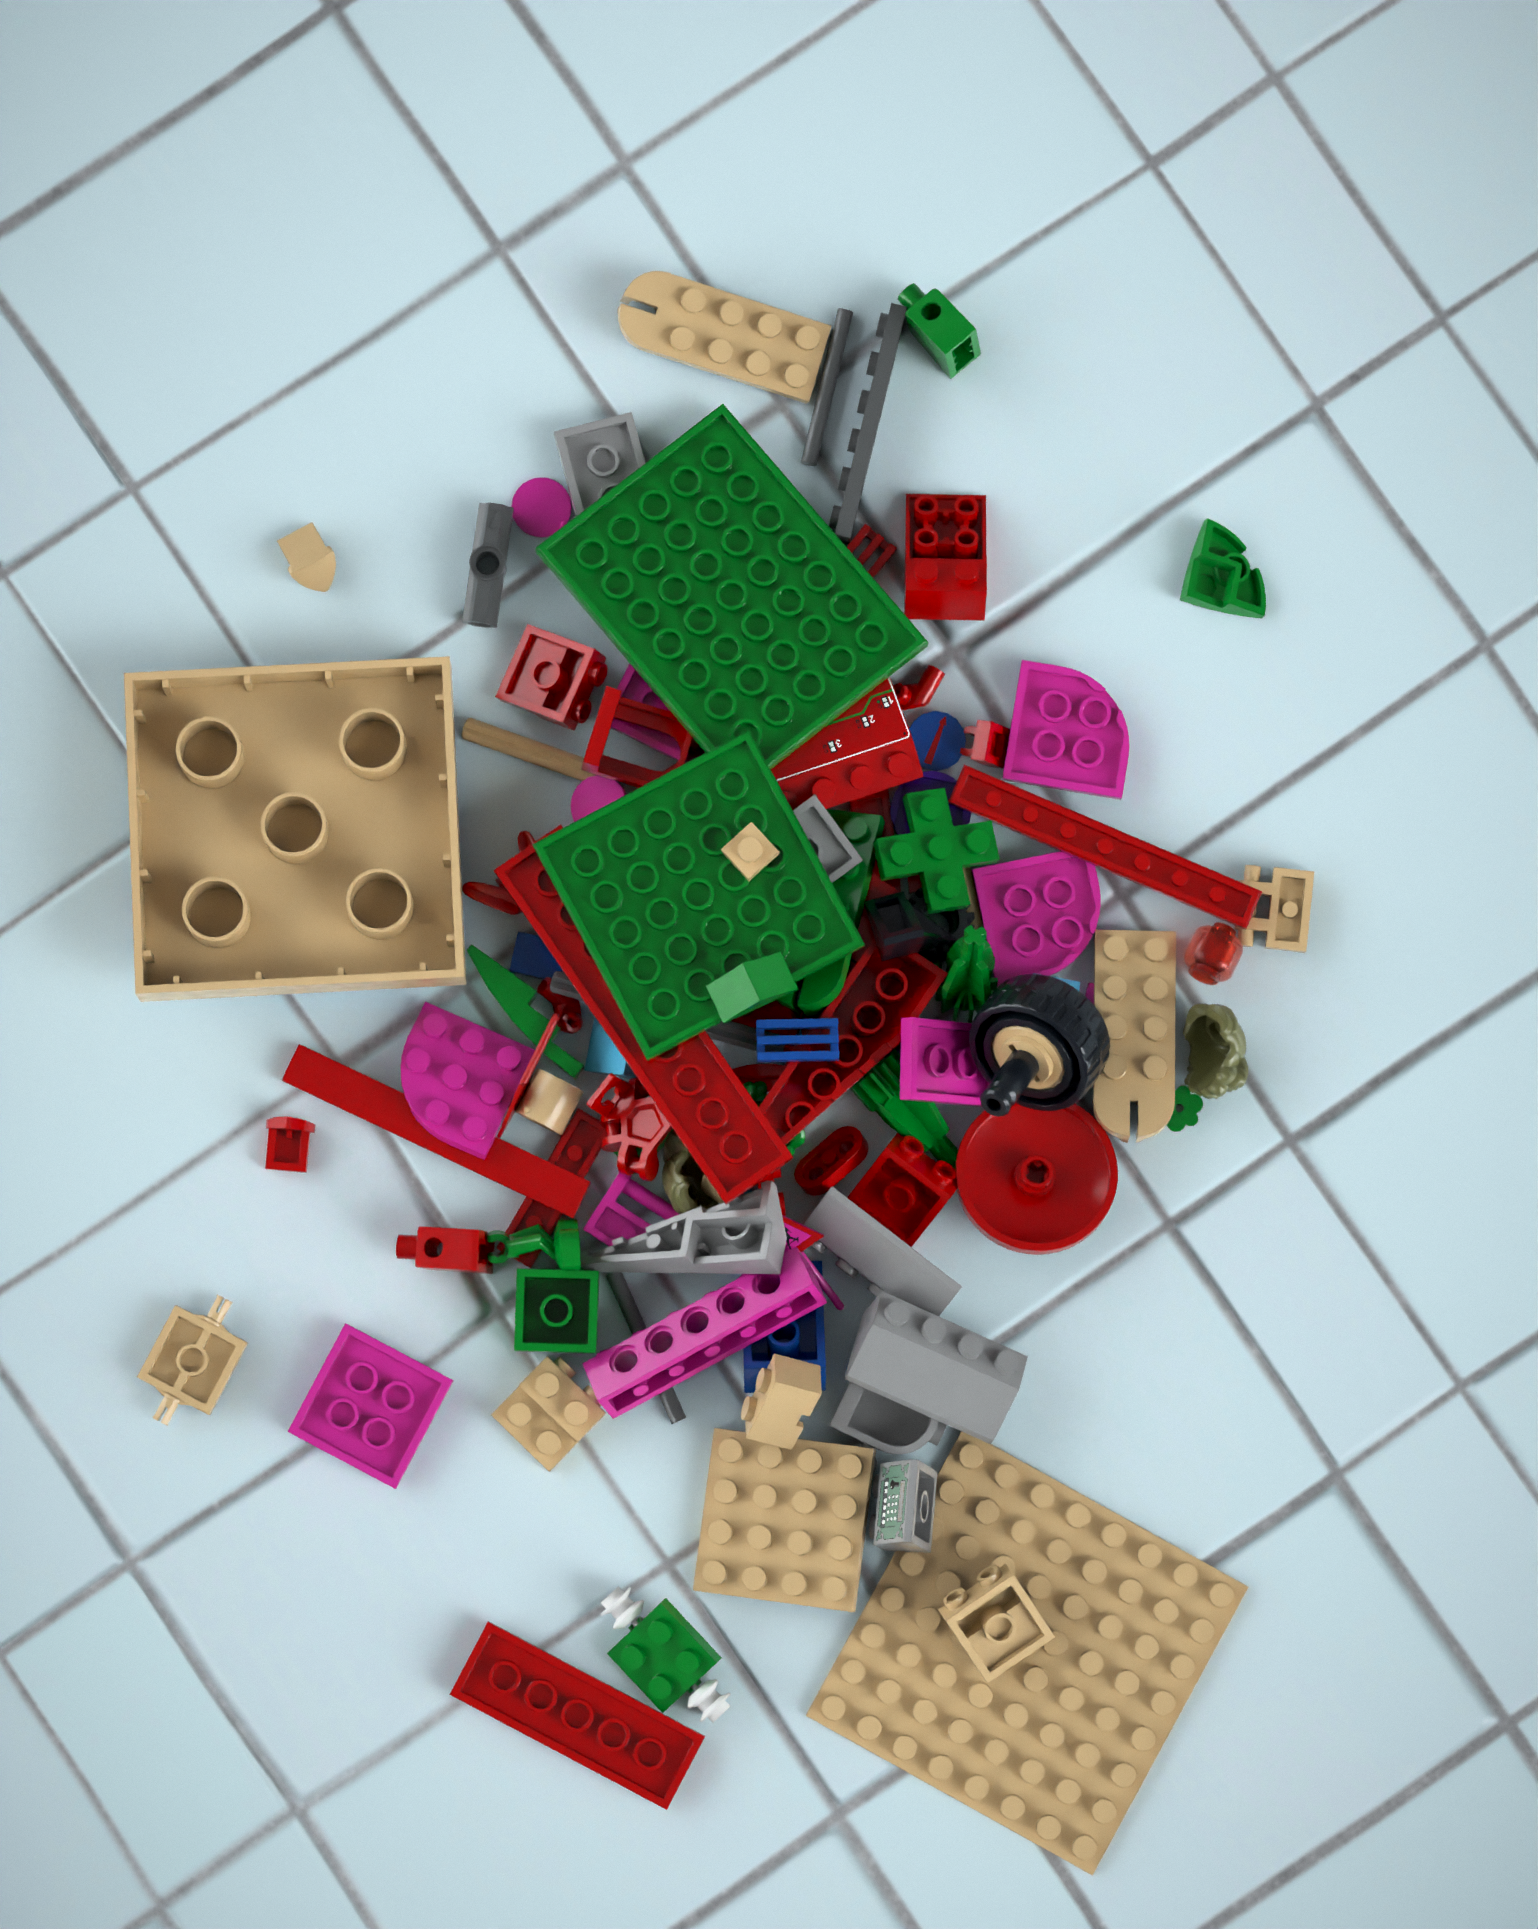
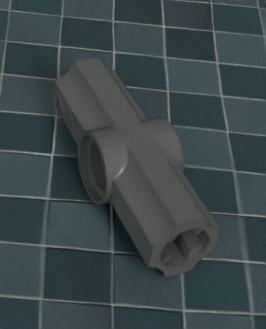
[462,503,514,628]

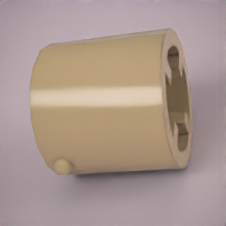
[515,1068,583,1135]

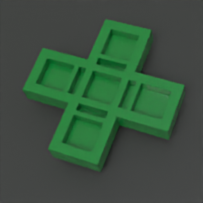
[873,787,1000,914]

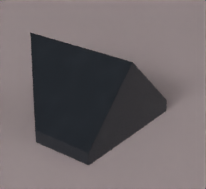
[864,891,957,962]

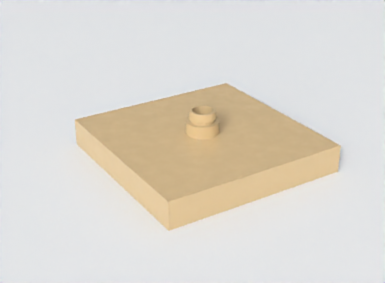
[124,656,466,1002]

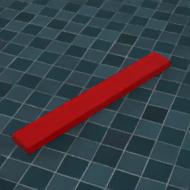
[948,764,1262,930]
[282,1044,591,1219]

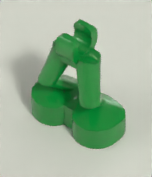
[487,1219,581,1270]

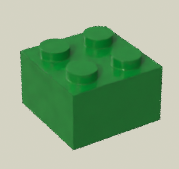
[514,1268,600,1354]

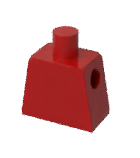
[396,1226,495,1274]

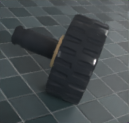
[969,974,1110,1117]

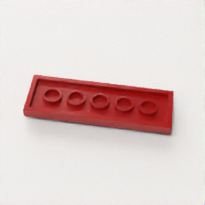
[449,1621,705,1810]

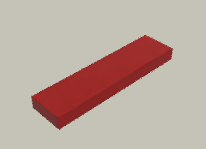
[496,1108,606,1269]

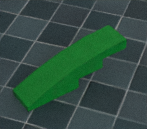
[467,944,585,1081]

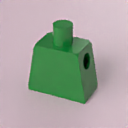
[897,283,981,379]

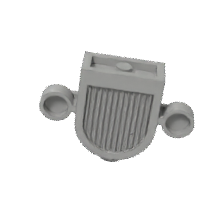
[829,1382,947,1474]

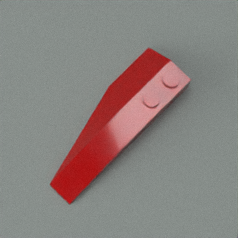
[759,938,948,1145]

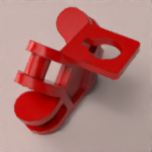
[586,1073,672,1181]

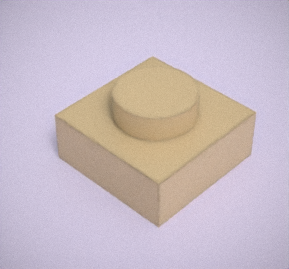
[721,822,779,881]

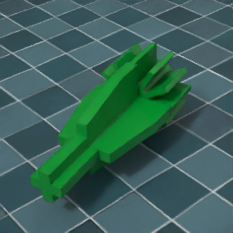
[935,925,998,1023]
[850,1049,958,1169]

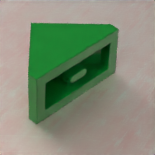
[706,952,798,1024]

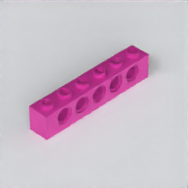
[582,1247,827,1419]

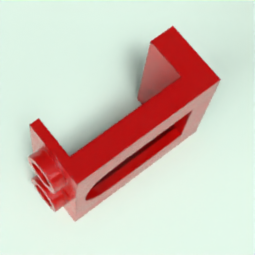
[581,686,699,788]

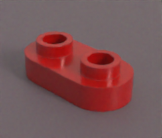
[794,1126,869,1196]

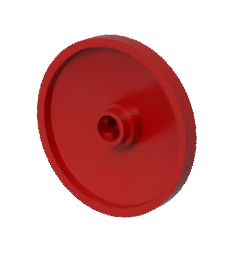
[955,1103,1118,1255]

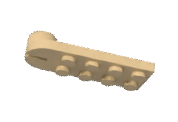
[617,271,832,404]
[1092,929,1176,1143]

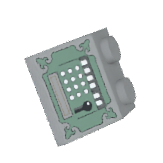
[869,1459,937,1553]

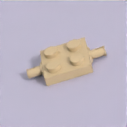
[137,1294,248,1426]

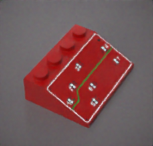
[771,676,924,810]

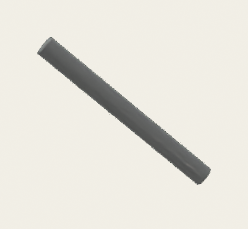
[801,308,853,466]
[606,1272,686,1424]

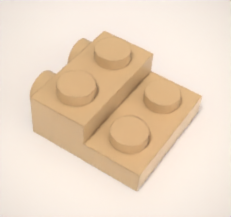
[491,1356,606,1472]
[938,1564,1055,1683]

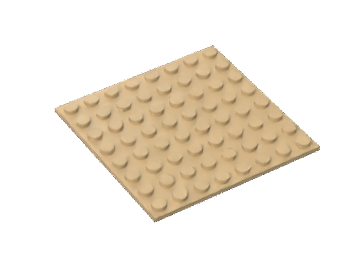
[806,1431,1248,1875]

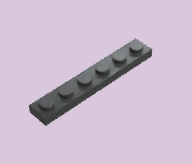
[829,303,907,544]

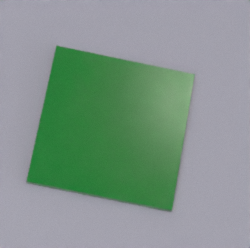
[532,730,865,1061]

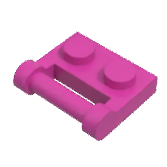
[583,1172,679,1274]

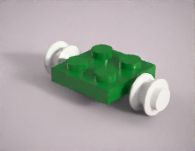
[600,1586,731,1723]

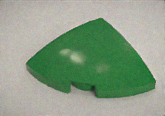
[1180,518,1266,619]

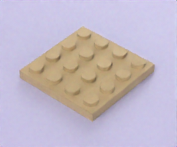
[693,1428,876,1612]

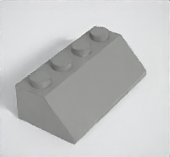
[803,1186,962,1316]
[844,1291,1028,1444]

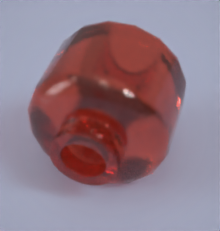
[1184,922,1243,985]

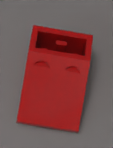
[904,494,987,621]

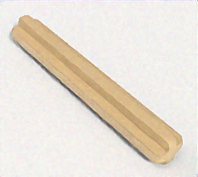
[461,718,595,781]

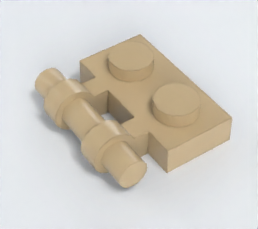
[1234,865,1314,953]

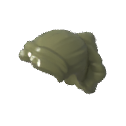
[1183,1003,1248,1099]
[662,1130,719,1214]

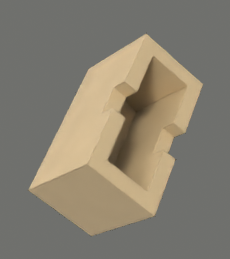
[741,1354,822,1450]

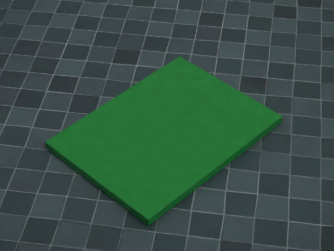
[535,404,928,770]

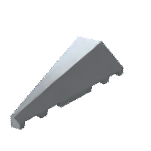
[580,1180,787,1274]

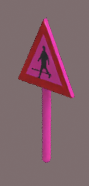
[782,1215,844,1310]

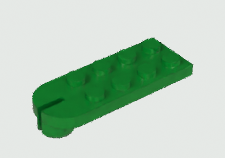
[776,809,885,1017]

